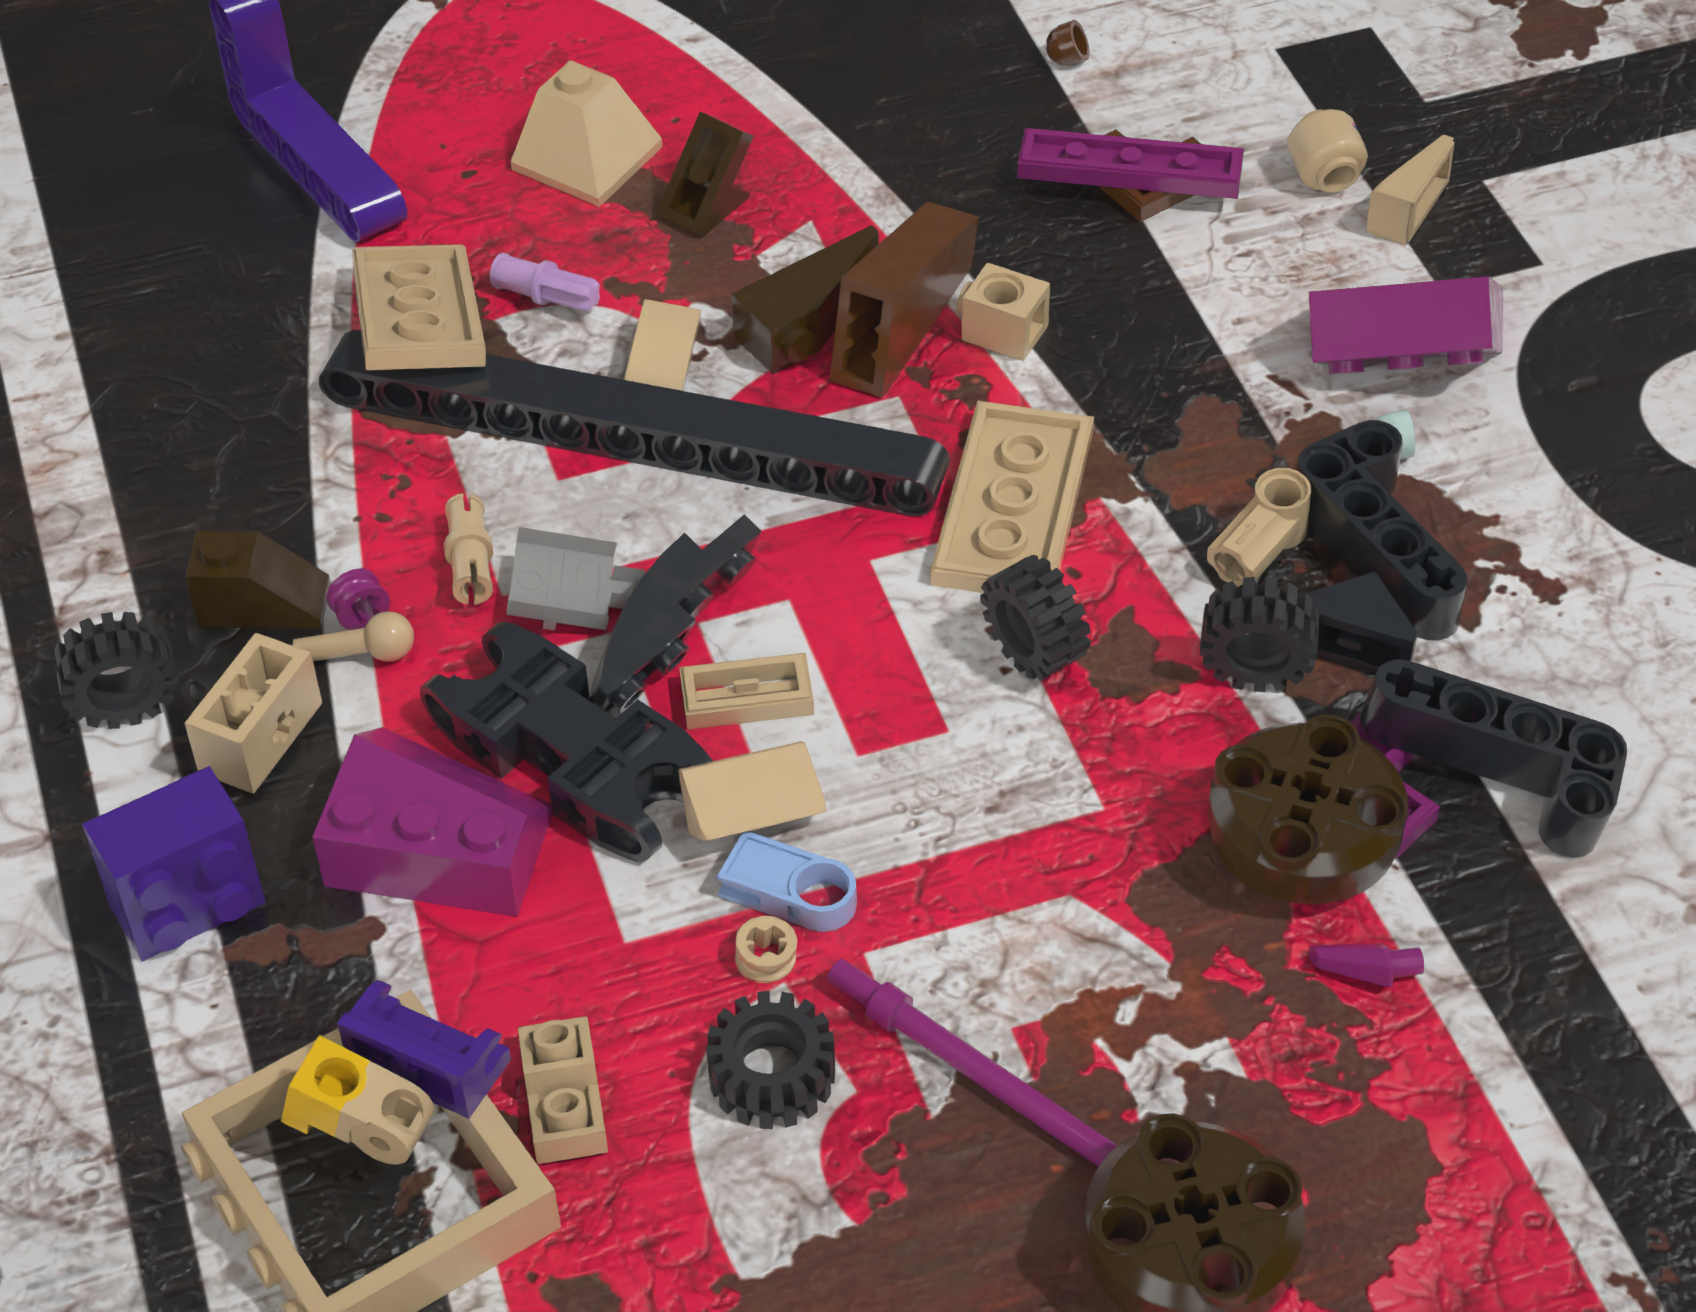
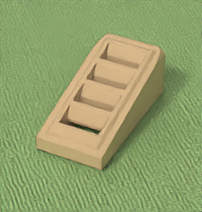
[1366,135,1455,245]

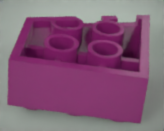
[1308,276,1504,374]
[313,727,553,917]

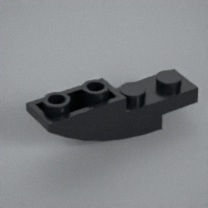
[589,514,762,713]

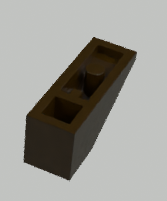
[731,225,879,374]

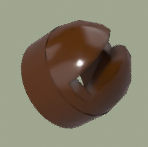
[1046,20,1090,66]

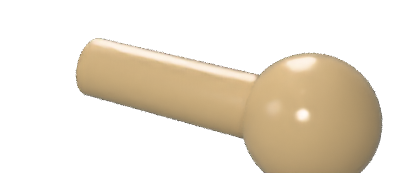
[293,611,414,662]

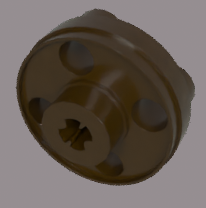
[1208,714,1408,904]
[1084,1113,1305,1312]

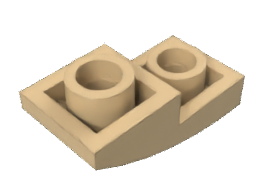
[625,299,701,391]
[518,1016,608,1164]

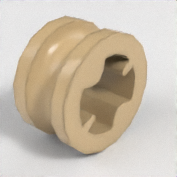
[735,916,797,983]

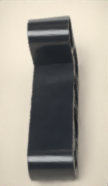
[1297,420,1468,641]
[1360,659,1627,858]

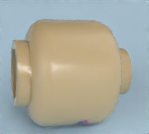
[1287,109,1368,193]

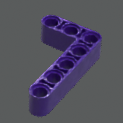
[209,0,408,242]

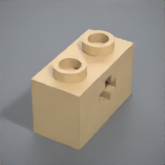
[185,633,322,794]

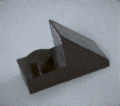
[656,111,754,236]

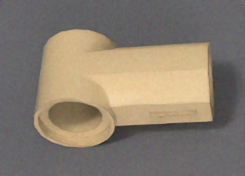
[1207,468,1311,587]

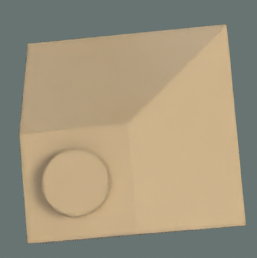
[511,60,663,207]

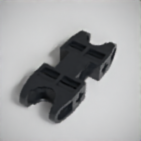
[420,622,713,862]

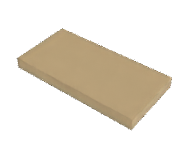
[352,245,486,370]
[931,401,1094,593]

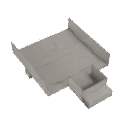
[507,527,645,630]

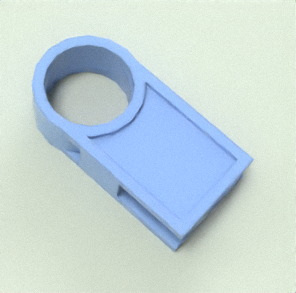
[717,831,857,932]

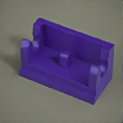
[337,980,511,1119]

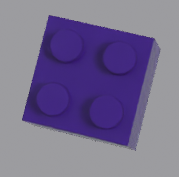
[82,766,266,962]

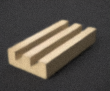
[679,653,814,730]

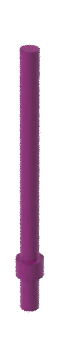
[827,958,1118,1167]

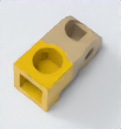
[281,1035,434,1165]

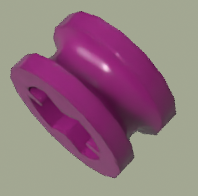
[326,568,390,630]

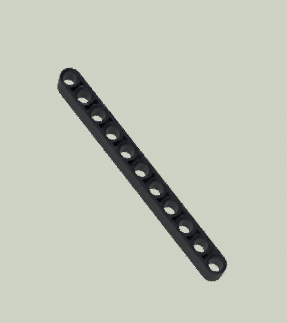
[319,330,950,517]

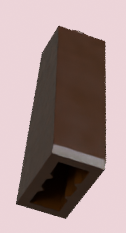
[830,201,979,398]

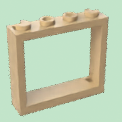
[181,989,561,1312]

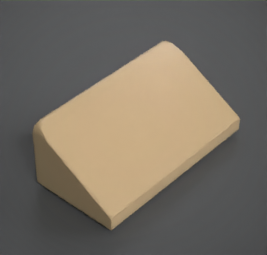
[678,741,826,841]

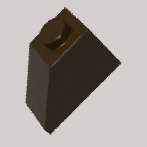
[185,531,331,629]

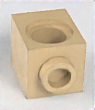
[957,262,1050,361]

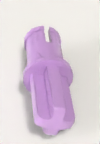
[490,253,600,312]

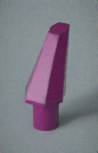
[1309,943,1424,987]

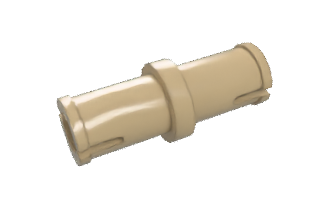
[444,493,494,605]

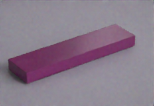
[1017,128,1244,199]

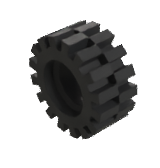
[980,555,1091,680]
[1200,577,1319,692]
[53,612,179,729]
[706,991,836,1129]

